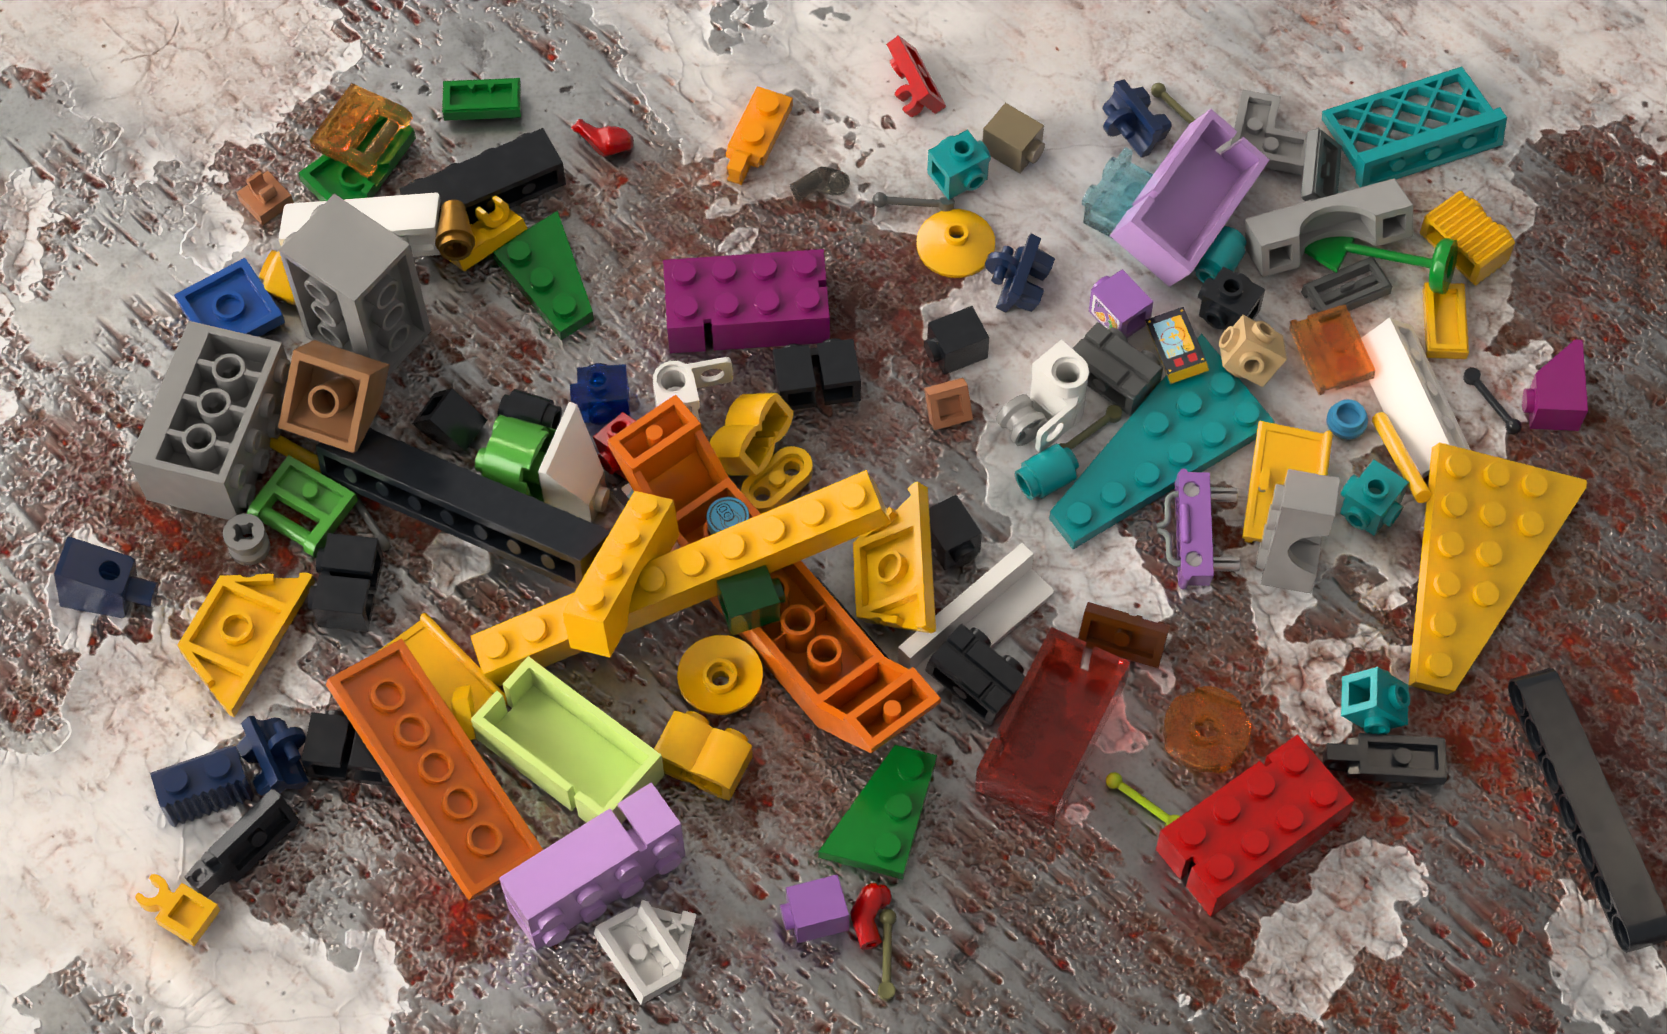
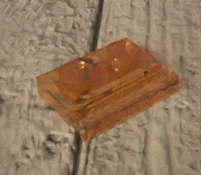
[1289,304,1376,395]

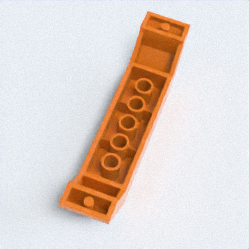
[607,394,941,753]

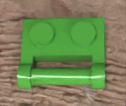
[247,455,358,558]

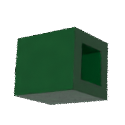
[717,565,786,636]

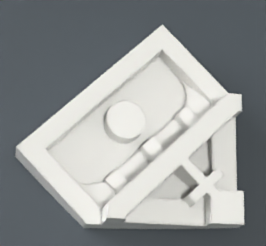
[594,900,697,1005]

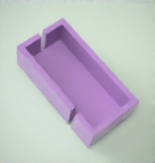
[1110,109,1270,287]
[499,782,685,951]

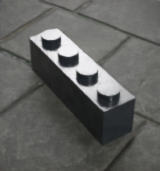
[399,128,566,225]

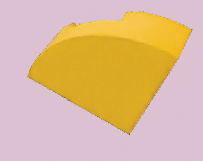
[451,685,476,740]

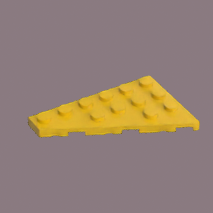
[1408,442,1587,695]

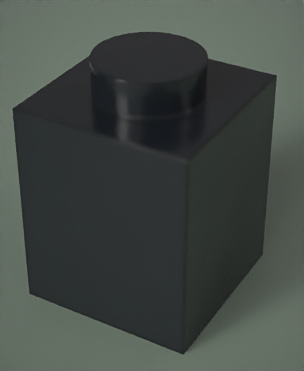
[924,306,989,375]
[929,494,982,570]

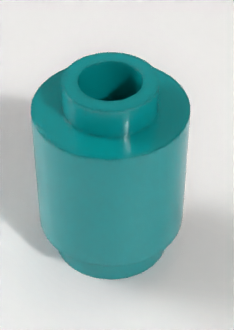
[1194,226,1247,283]
[1015,443,1079,500]

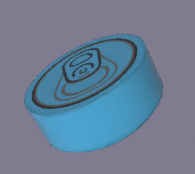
[707,497,749,534]

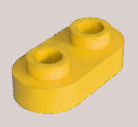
[741,446,813,514]

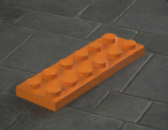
[326,638,543,901]

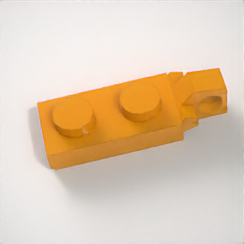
[726,86,793,185]

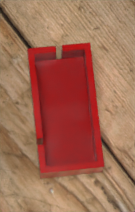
[1156,734,1355,917]

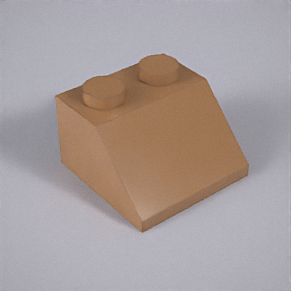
[278,340,390,453]

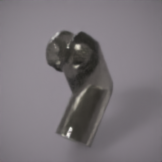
[790,166,850,201]

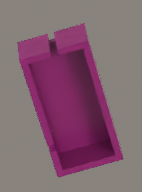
[663,249,830,354]

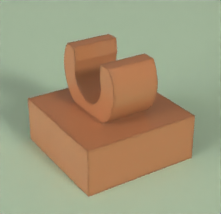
[236,171,294,226]
[924,378,973,430]

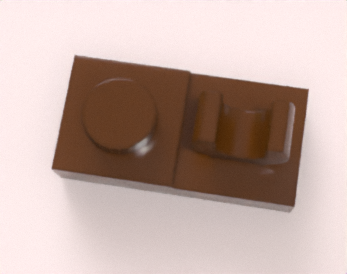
[1076,602,1170,669]

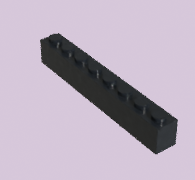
[316,427,610,589]

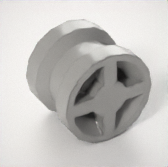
[996,394,1048,446]
[223,513,271,565]

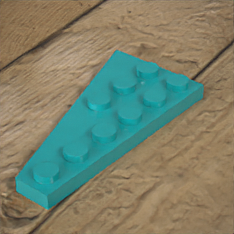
[1049,333,1275,549]

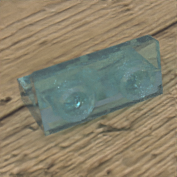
[1082,147,1153,239]

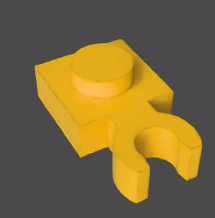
[135,874,221,946]

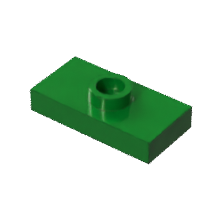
[442,78,521,121]

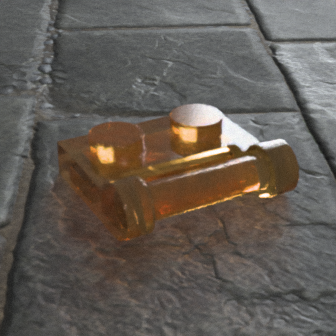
[310,83,413,177]

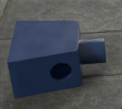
[54,536,159,618]

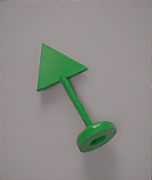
[1304,236,1458,294]

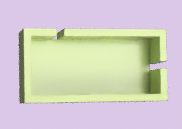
[471,656,664,824]

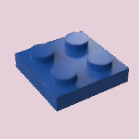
[174,258,285,337]

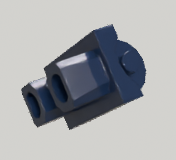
[1102,79,1172,158]
[985,233,1055,313]
[236,716,309,796]

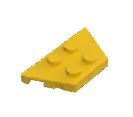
[853,481,936,633]
[177,573,315,717]

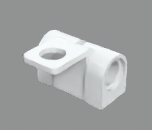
[1030,339,1089,452]
[653,357,733,429]

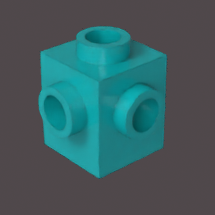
[927,130,991,200]
[1340,459,1409,536]
[1341,667,1410,734]

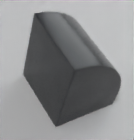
[412,388,487,451]

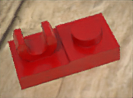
[886,35,946,117]

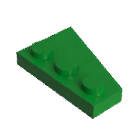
[298,106,416,201]
[493,211,594,340]
[818,745,937,880]

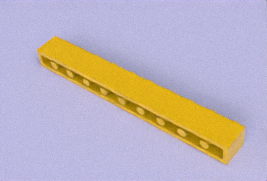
[470,470,891,686]

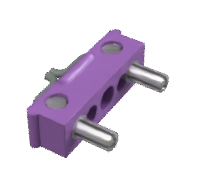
[1157,468,1241,589]

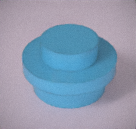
[1326,399,1368,440]

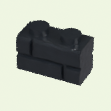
[925,624,1028,725]

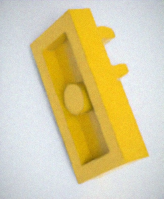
[449,196,528,271]

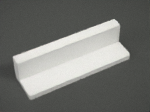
[278,193,441,257]
[1354,318,1471,478]
[898,543,1054,694]

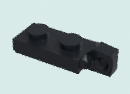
[1322,733,1447,785]
[184,788,299,898]

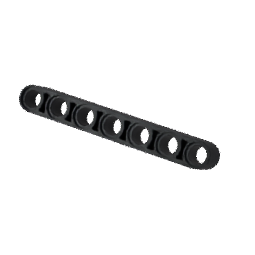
[1508,668,1667,953]

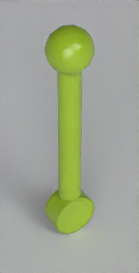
[1106,772,1180,827]

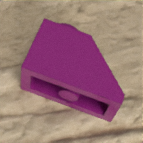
[1522,340,1588,431]

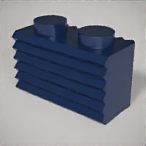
[150,744,254,827]

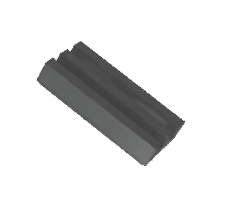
[1301,127,1342,201]
[1301,257,1393,323]

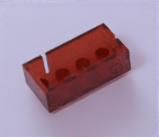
[975,627,1130,826]

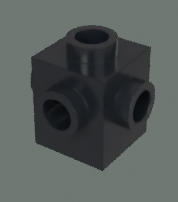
[1198,266,1265,330]

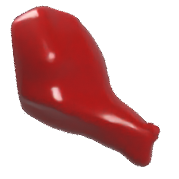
[571,119,634,158]

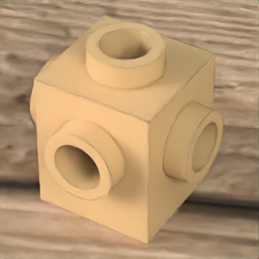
[1219,315,1287,387]

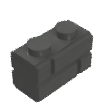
[1072,322,1163,416]

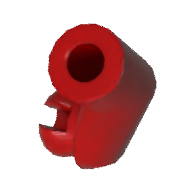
[850,883,892,950]

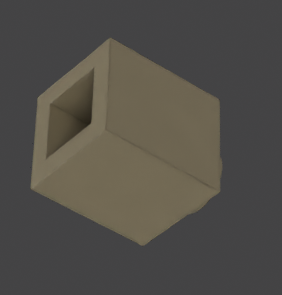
[982,103,1045,173]

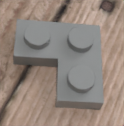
[1230,89,1307,175]

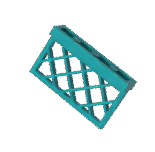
[1322,66,1507,188]

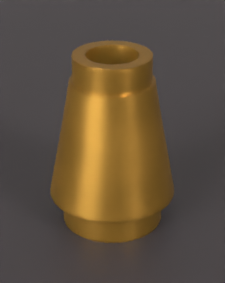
[435,200,475,261]

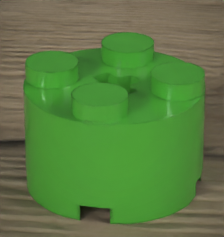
[475,415,556,502]

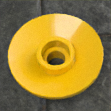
[916,209,995,278]
[677,635,763,715]

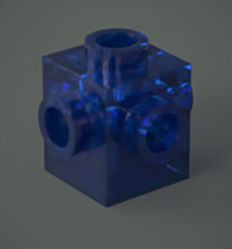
[570,363,631,425]

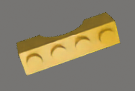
[563,491,679,658]

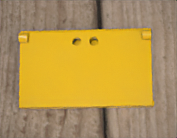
[1242,421,1333,543]
[375,613,508,714]

